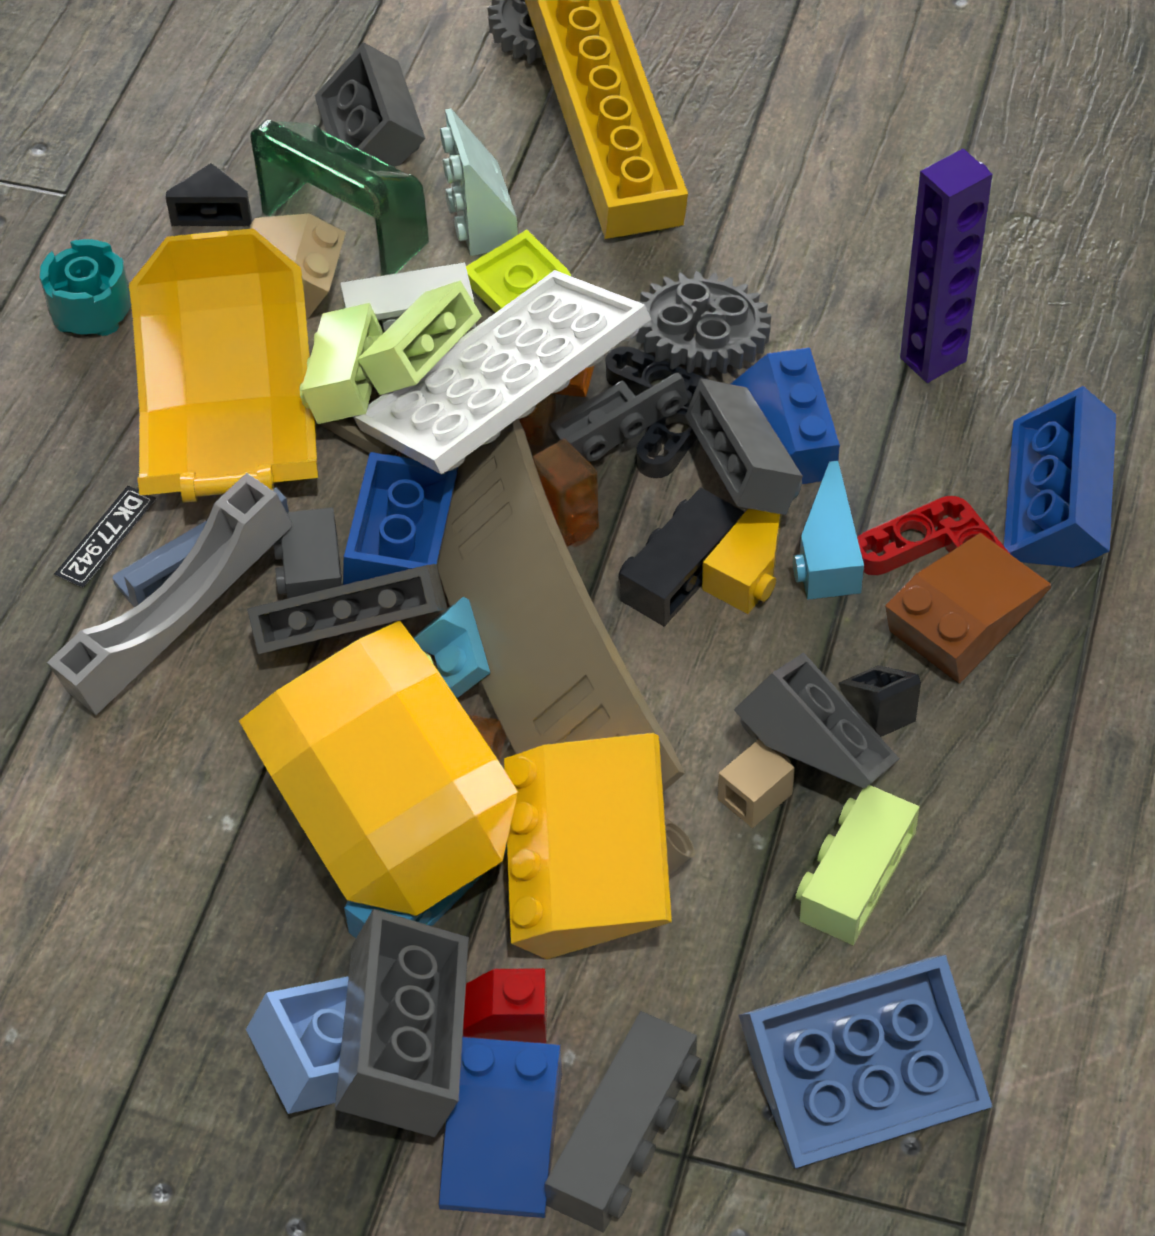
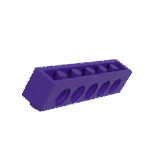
[900,148,993,383]

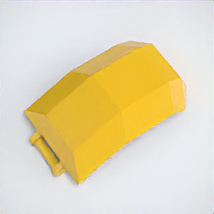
[129,228,318,503]
[239,621,518,916]

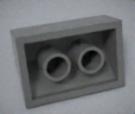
[315,42,426,177]

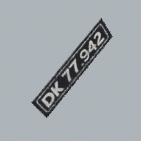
[54,486,157,588]

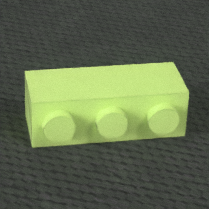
[357,280,482,395]
[300,303,383,424]
[796,785,920,945]

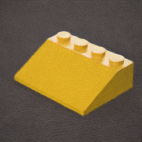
[504,733,672,959]

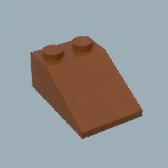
[885,533,1051,684]

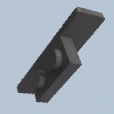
[533,373,688,489]

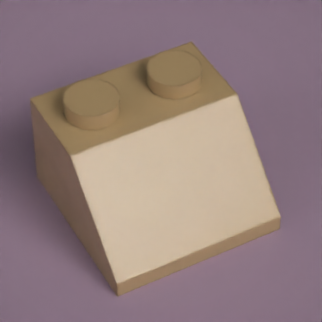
[250,213,346,319]

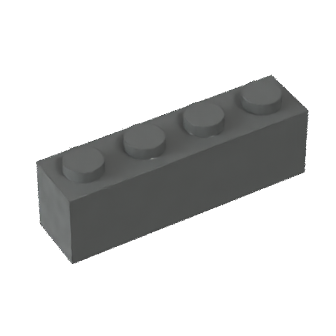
[685,378,803,515]
[247,564,447,654]
[545,1011,701,1233]

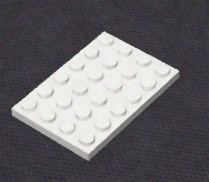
[353,270,651,474]

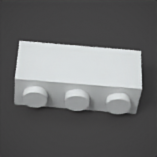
[341,262,476,333]

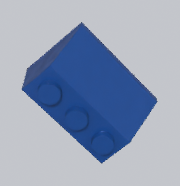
[730,347,840,484]
[343,452,458,585]

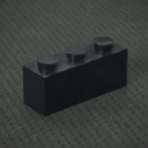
[618,487,745,627]

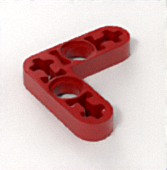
[857,496,1011,576]

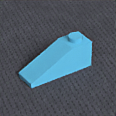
[793,461,864,600]

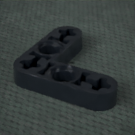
[605,346,709,479]

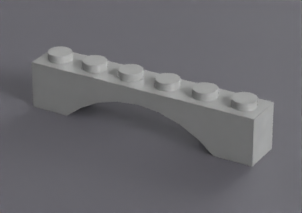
[47,473,293,715]

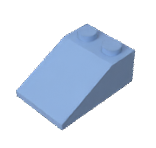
[246,976,349,1114]

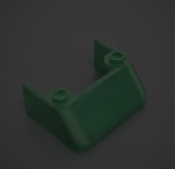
[250,120,429,276]

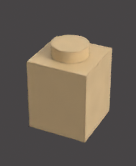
[718,739,794,828]

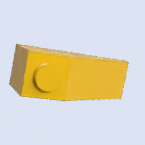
[702,508,782,614]

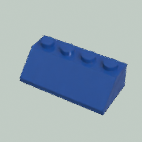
[1004,386,1116,568]

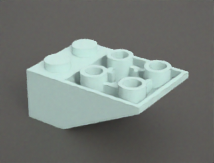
[440,109,518,256]

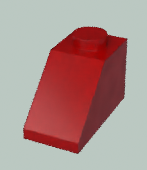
[463,968,547,1044]

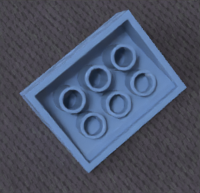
[739,955,992,1168]

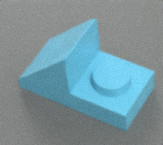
[414,597,490,698]

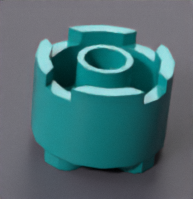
[40,239,131,336]

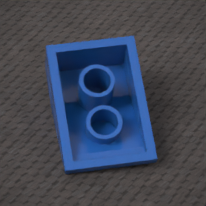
[439,1037,562,1218]

